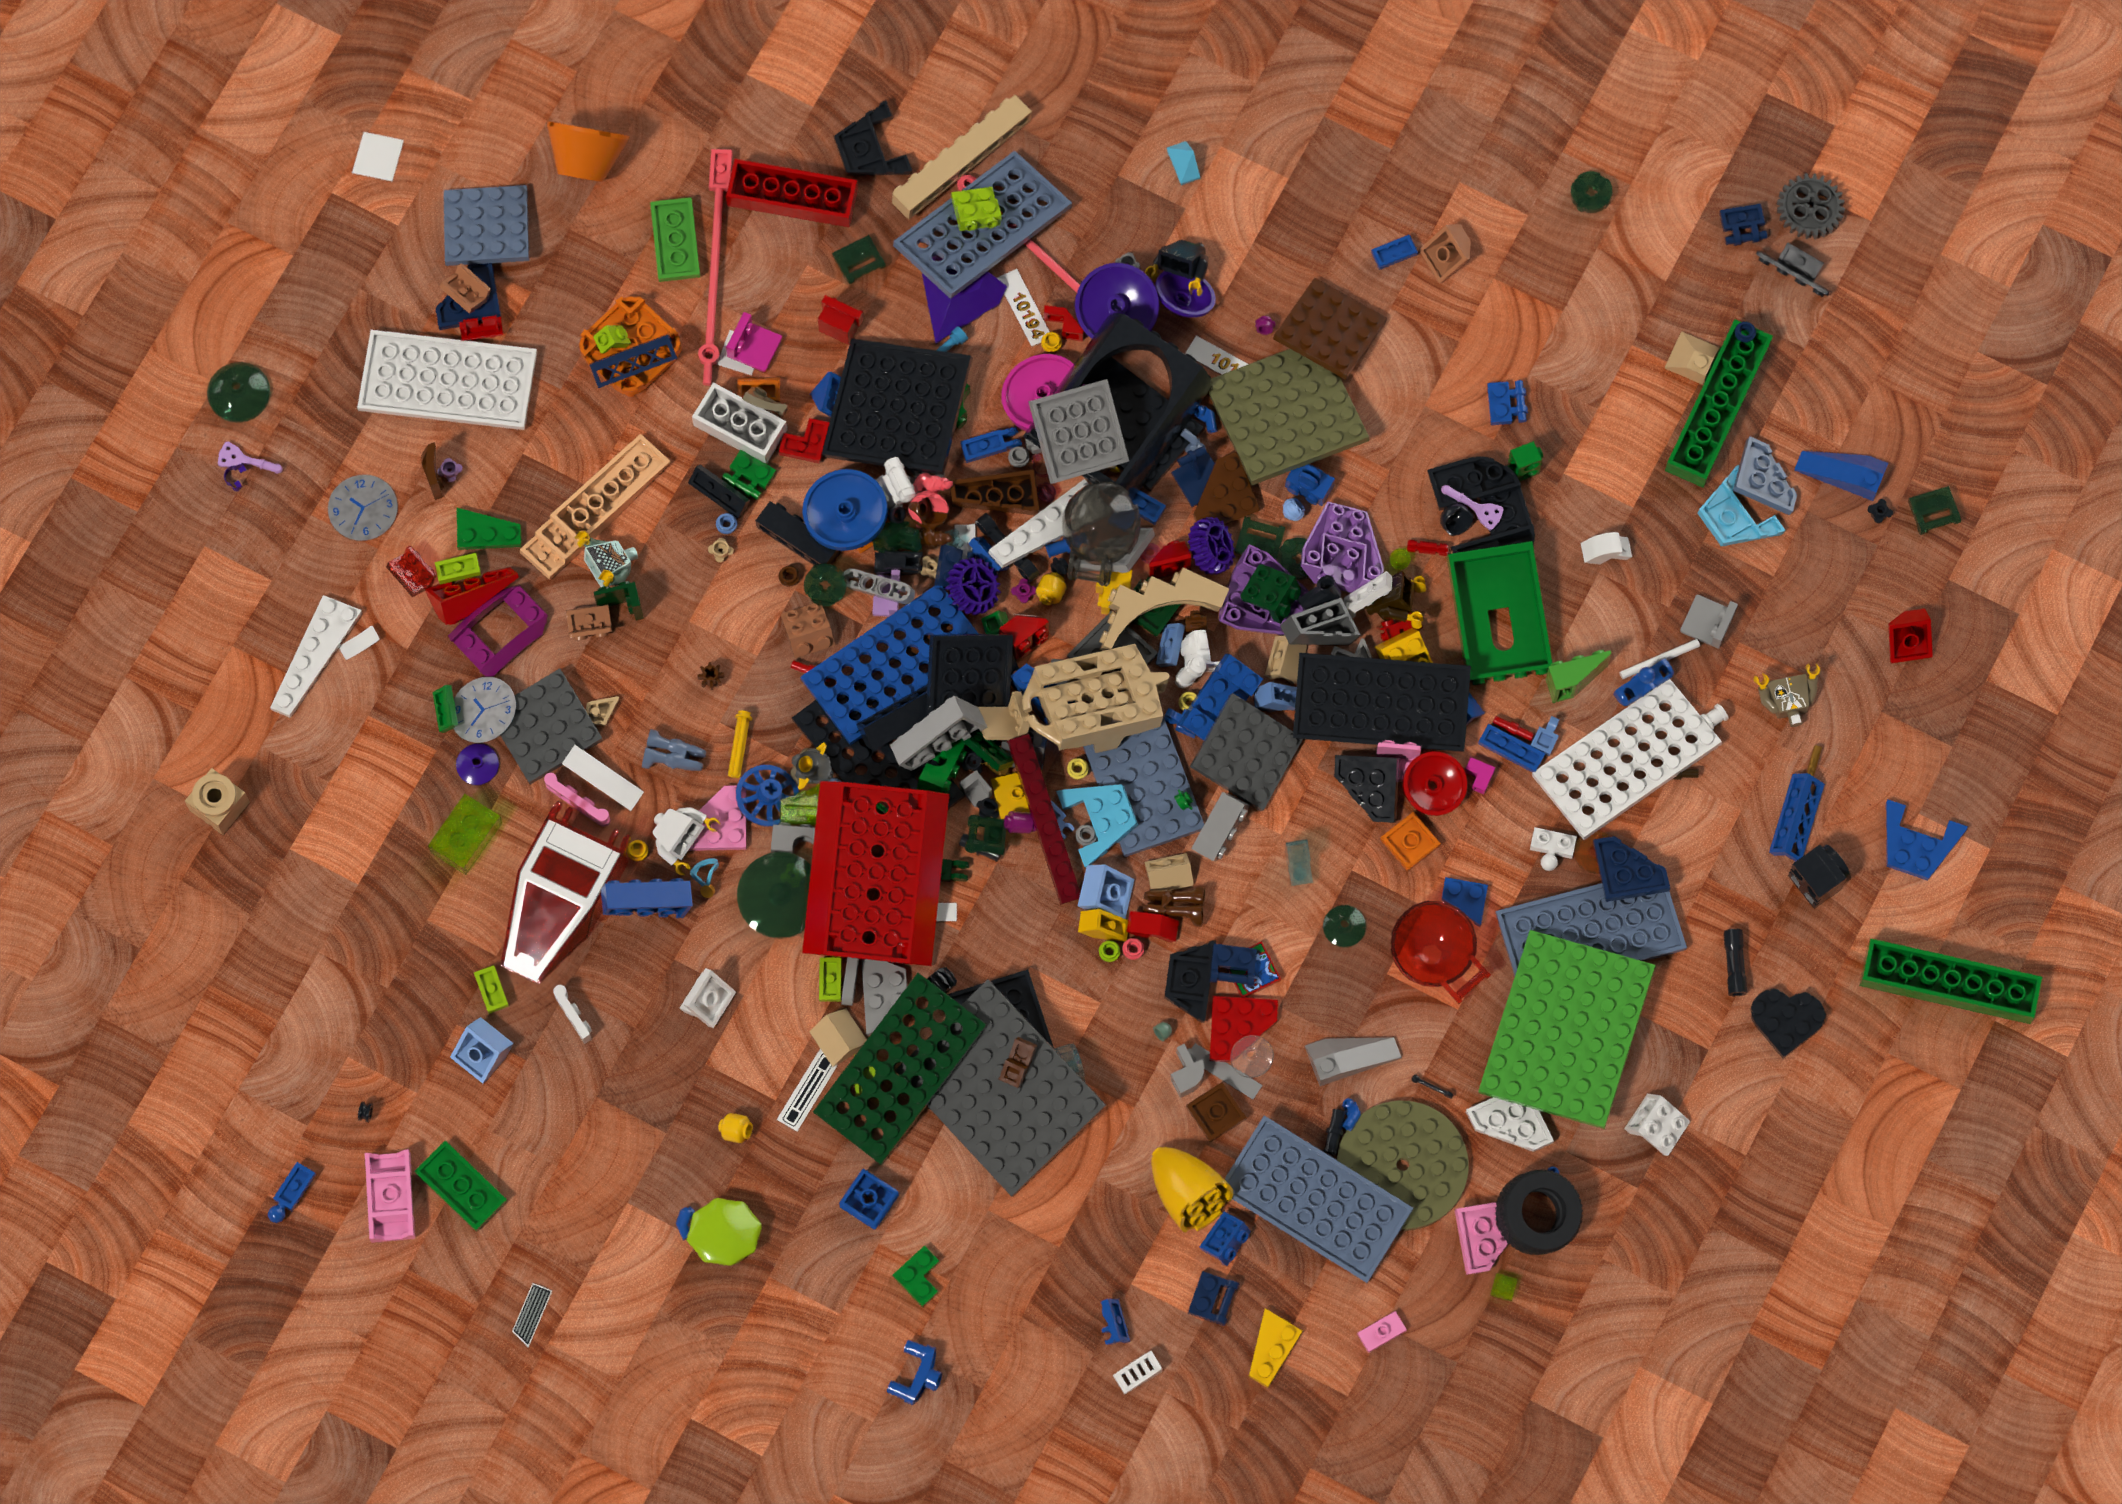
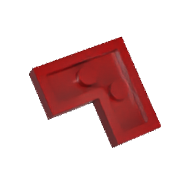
[779,418,830,464]

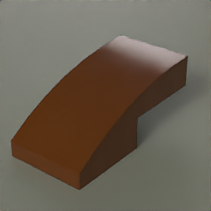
[999,1037,1038,1088]

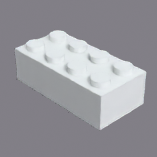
[692,382,787,464]

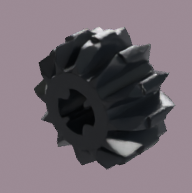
[925,967,957,999]

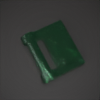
[832,235,886,285]
[1908,486,1961,535]
[1235,516,1286,561]
[965,815,1006,855]

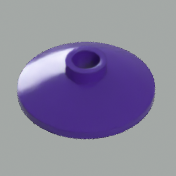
[456,744,499,785]

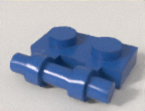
[1487,380,1528,425]

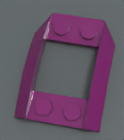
[448,585,549,677]

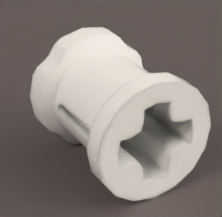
[1700,704,1729,730]

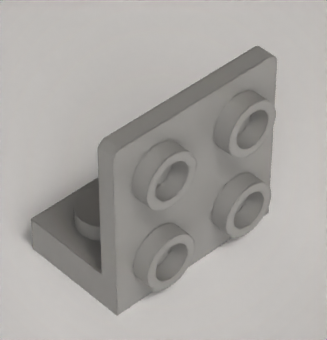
[1680,595,1738,649]

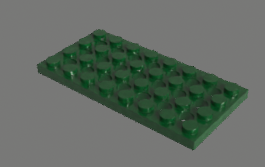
[813,973,988,1165]

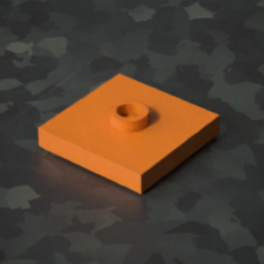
[1380,812,1441,872]

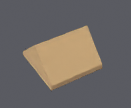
[809,1009,867,1067]

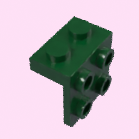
[1240,564,1301,624]

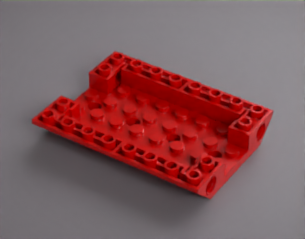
[802,781,949,967]

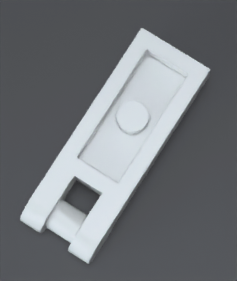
[1343,571,1392,618]
[553,985,592,1044]

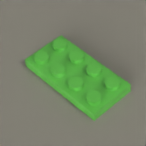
[650,197,700,282]

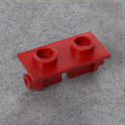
[459,315,503,341]
[1377,611,1423,642]

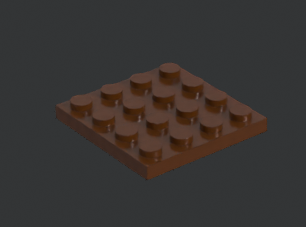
[1273,278,1387,380]

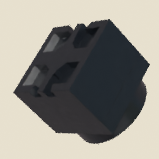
[1788,844,1851,909]

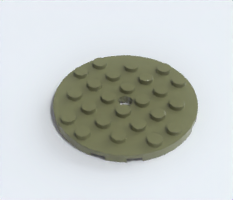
[1337,1100,1469,1231]

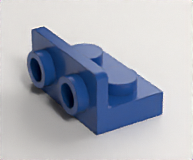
[1199,1212,1251,1266]

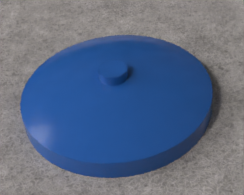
[802,469,888,551]

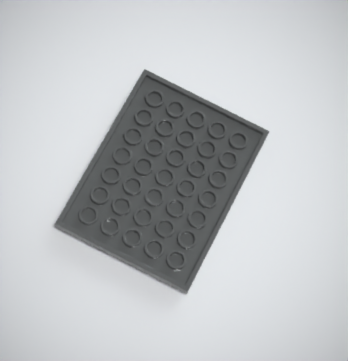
[895,980,1107,1197]

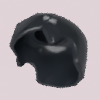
[1440,503,1474,536]

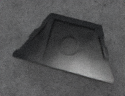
[1164,941,1216,1023]

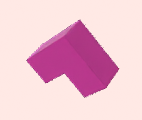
[1465,757,1495,795]

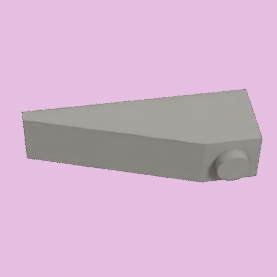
[1305,1037,1402,1086]

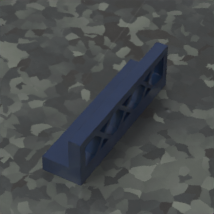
[589,334,677,388]

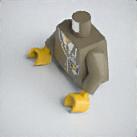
[1753,663,1820,727]

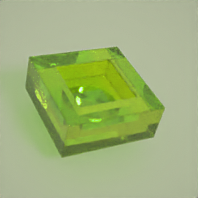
[1490,1273,1518,1301]

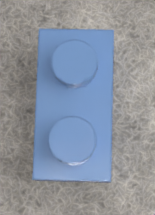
[1156,623,1185,667]

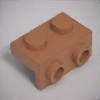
[440,263,491,314]
[566,604,612,641]

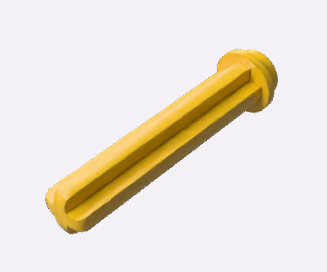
[728,711,752,778]

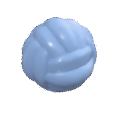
[1283,498,1305,521]

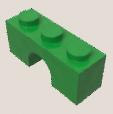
[917,739,968,794]

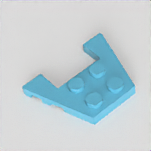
[1698,465,1785,547]
[1056,784,1138,868]

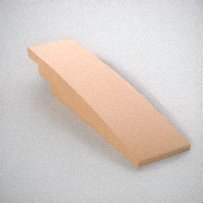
[520,434,670,580]

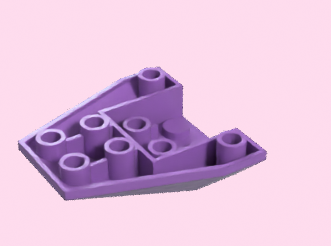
[1301,501,1384,593]
[1219,544,1309,635]

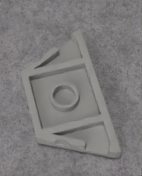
[861,959,907,1036]

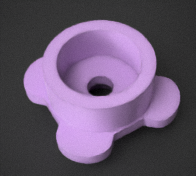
[437,458,463,482]

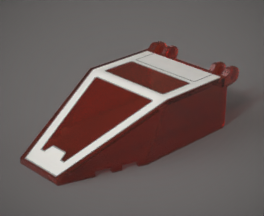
[500,801,631,985]

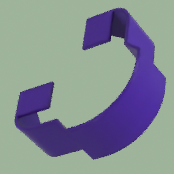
[224,464,247,492]

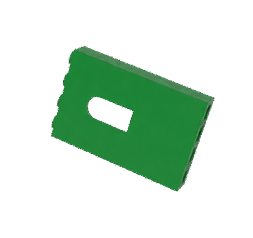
[1446,541,1552,685]

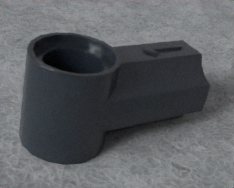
[1297,575,1341,610]

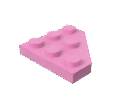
[688,786,746,851]
[1454,1202,1523,1275]

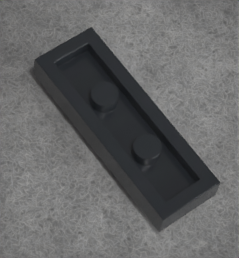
[688,464,750,519]

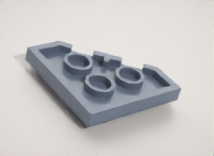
[1733,436,1797,515]

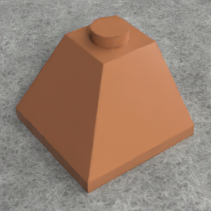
[1419,224,1471,284]

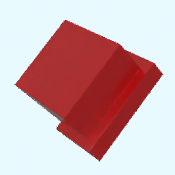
[818,295,864,345]

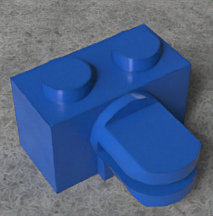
[1285,464,1335,506]

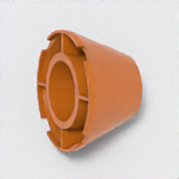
[547,121,630,182]

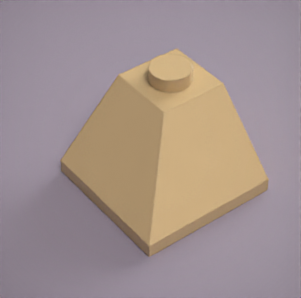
[1665,331,1720,385]

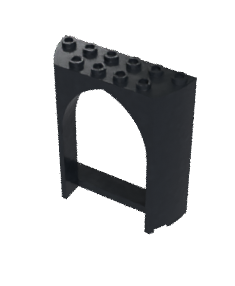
[1023,313,1212,507]

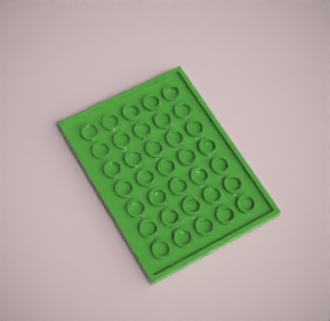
[1478,930,1656,1129]

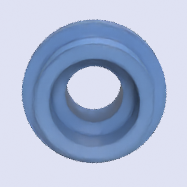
[716,513,737,534]

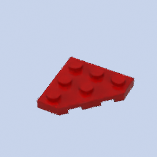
[1209,996,1278,1063]

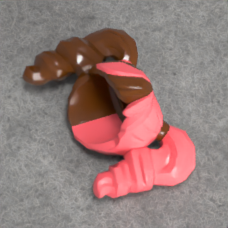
[908,473,953,547]

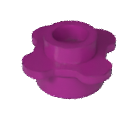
[1011,578,1036,603]

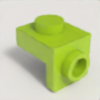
[593,325,631,353]

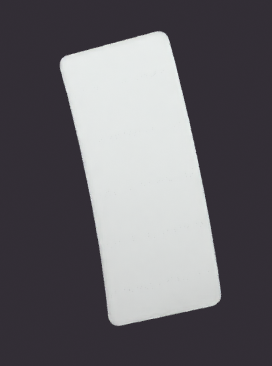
[339,626,380,660]

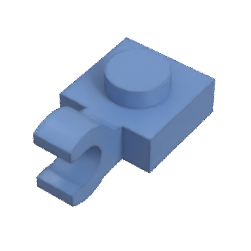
[1530,716,1559,756]

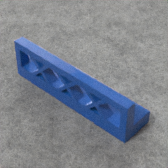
[1769,773,1825,862]

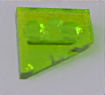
[780,784,820,825]

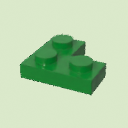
[892,1245,940,1308]

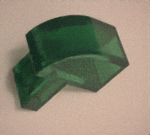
[872,521,922,553]

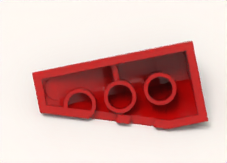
[425,567,519,625]

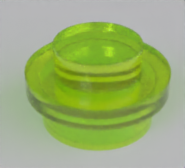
[1389,549,1411,570]

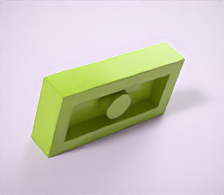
[435,553,481,584]
[819,957,842,1002]
[474,965,509,1014]

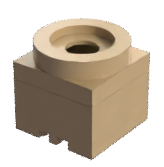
[185,768,250,835]

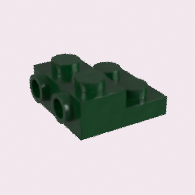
[1132,577,1181,637]

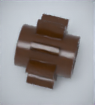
[1185,610,1207,632]
[697,662,725,690]

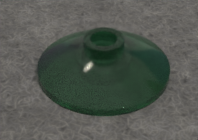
[1323,905,1366,947]

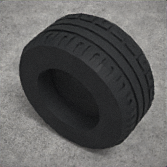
[1495,1169,1583,1255]

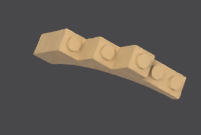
[1099,568,1229,651]

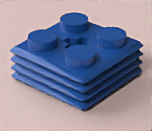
[839,1169,899,1230]

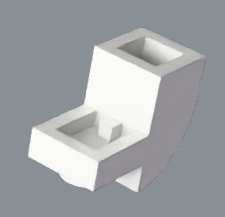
[1581,532,1632,565]

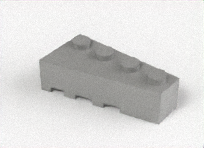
[890,696,988,771]

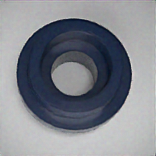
[1735,322,1756,343]

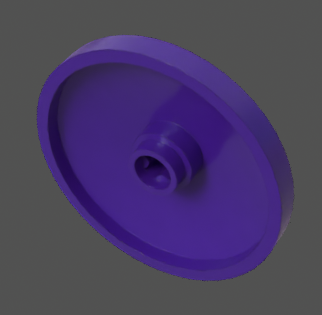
[1075,263,1160,339]

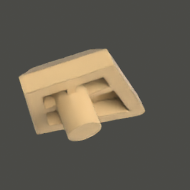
[586,696,619,726]

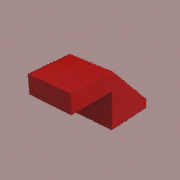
[1044,305,1083,341]
[1126,911,1179,943]

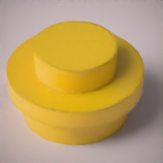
[1041,332,1062,353]
[627,840,649,861]

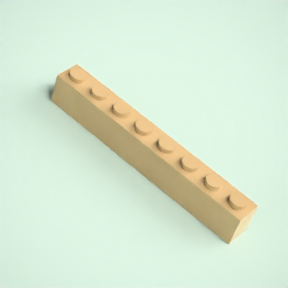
[892,95,1032,220]

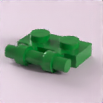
[722,450,777,500]

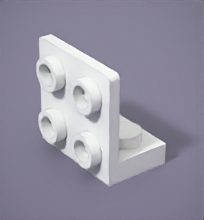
[1624,1093,1690,1156]

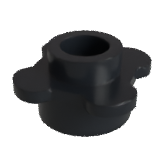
[1867,499,1893,523]
[1050,557,1070,580]
[962,750,985,774]
[976,798,999,818]

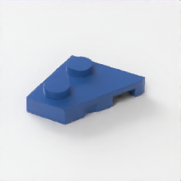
[1441,877,1488,927]

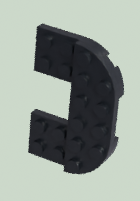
[1427,457,1535,553]

